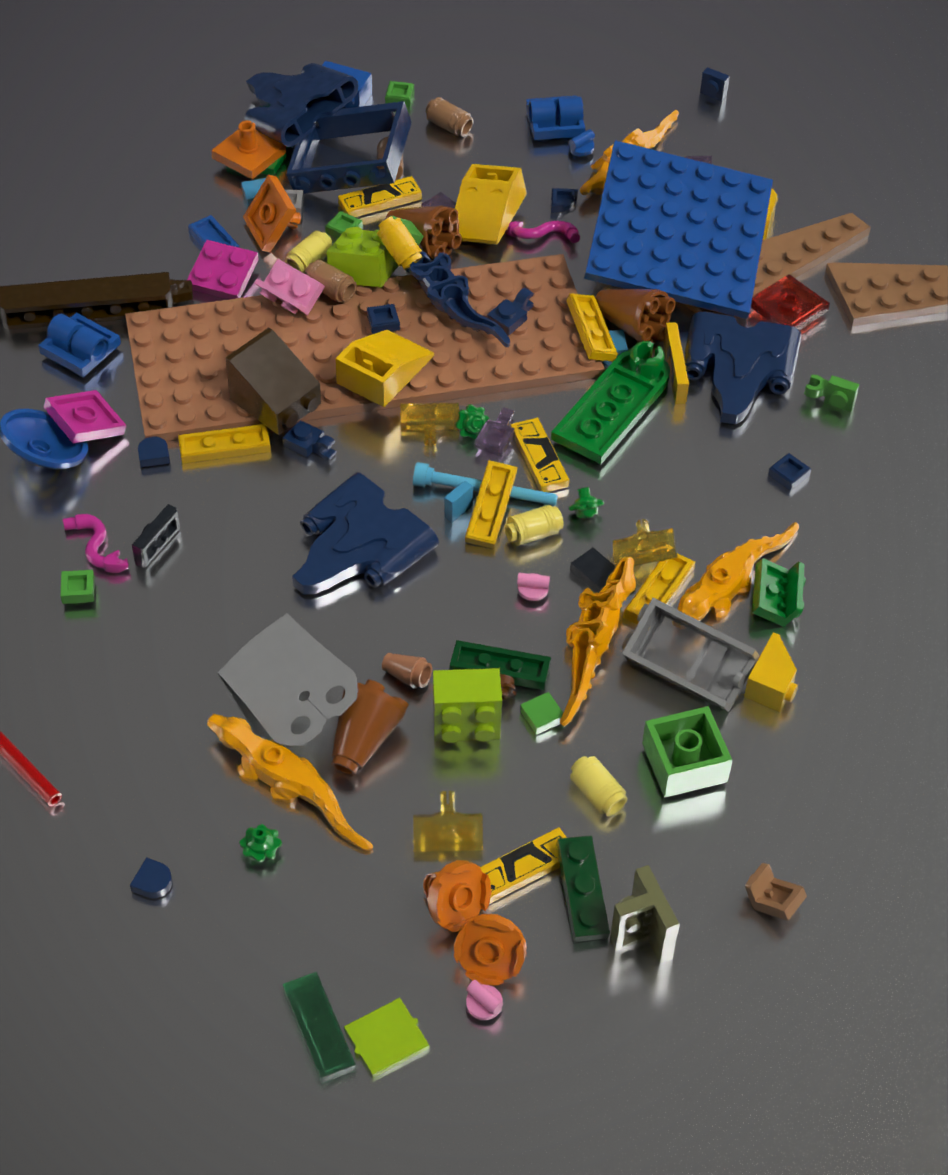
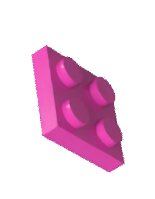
[187,240,259,300]
[43,390,127,443]

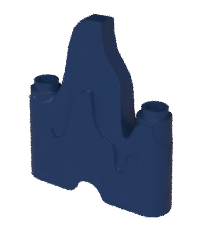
[245,63,358,147]
[684,312,802,424]
[292,472,439,594]

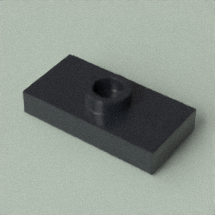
[132,504,180,569]

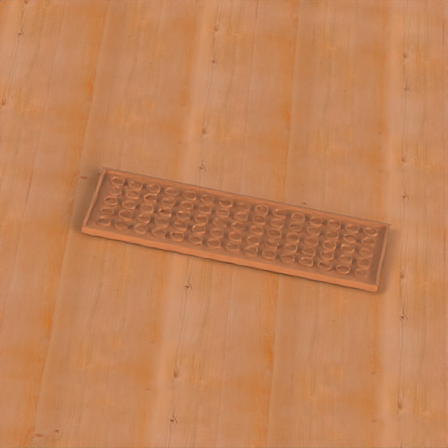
[125,254,605,441]

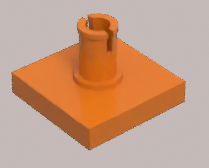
[211,121,286,180]
[243,175,301,253]

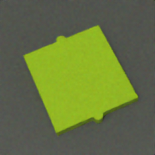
[344,998,430,1078]

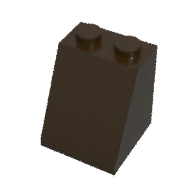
[225,327,321,435]

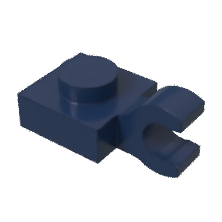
[487,288,534,336]
[283,420,336,460]

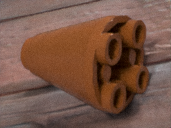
[385,205,462,260]
[595,289,675,344]
[331,679,409,776]

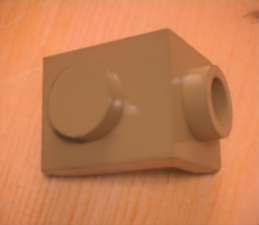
[745,863,807,921]

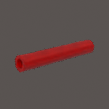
[0,731,62,807]

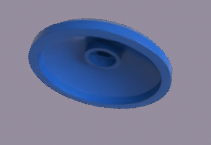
[0,409,88,470]

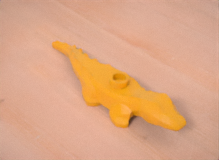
[580,110,679,195]
[672,522,799,630]
[560,557,636,726]
[207,714,373,851]

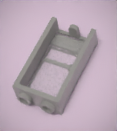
[622,598,759,713]

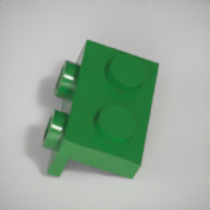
[752,558,806,627]

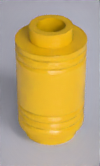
[377,216,423,270]

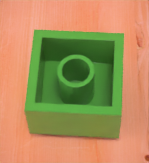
[642,706,732,798]

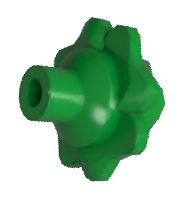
[455,404,489,440]
[568,487,604,519]
[239,824,282,863]

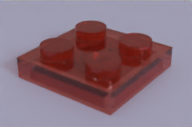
[751,274,830,331]

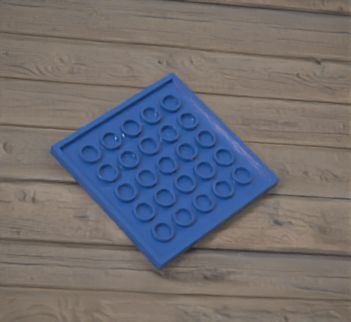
[584,140,773,319]

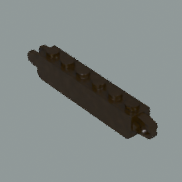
[0,272,193,330]

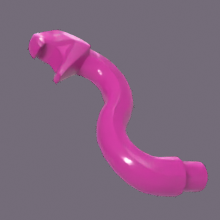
[505,221,580,243]
[63,514,129,573]

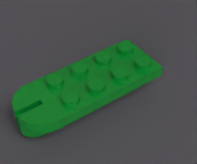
[551,341,670,464]

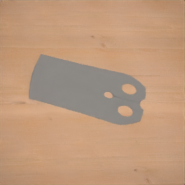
[218,613,358,746]

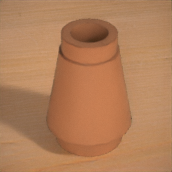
[382,652,432,688]

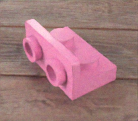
[254,259,325,315]

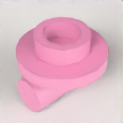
[517,573,550,601]
[466,980,503,1020]

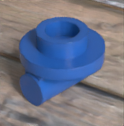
[568,129,595,157]

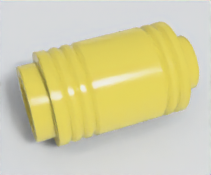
[285,230,332,274]
[505,505,564,546]
[570,756,628,816]

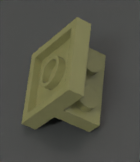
[610,865,679,963]

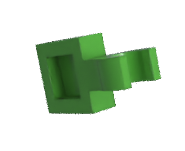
[804,374,860,412]

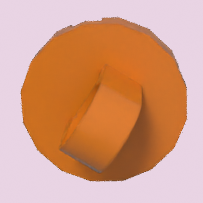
[423,860,492,932]
[454,914,527,986]

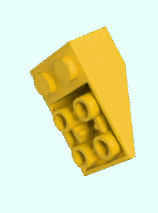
[455,164,527,244]
[335,330,434,407]

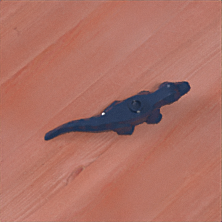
[405,251,510,347]

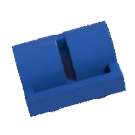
[526,95,585,140]
[38,313,121,377]

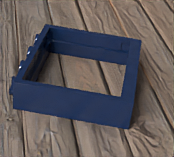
[286,101,412,194]

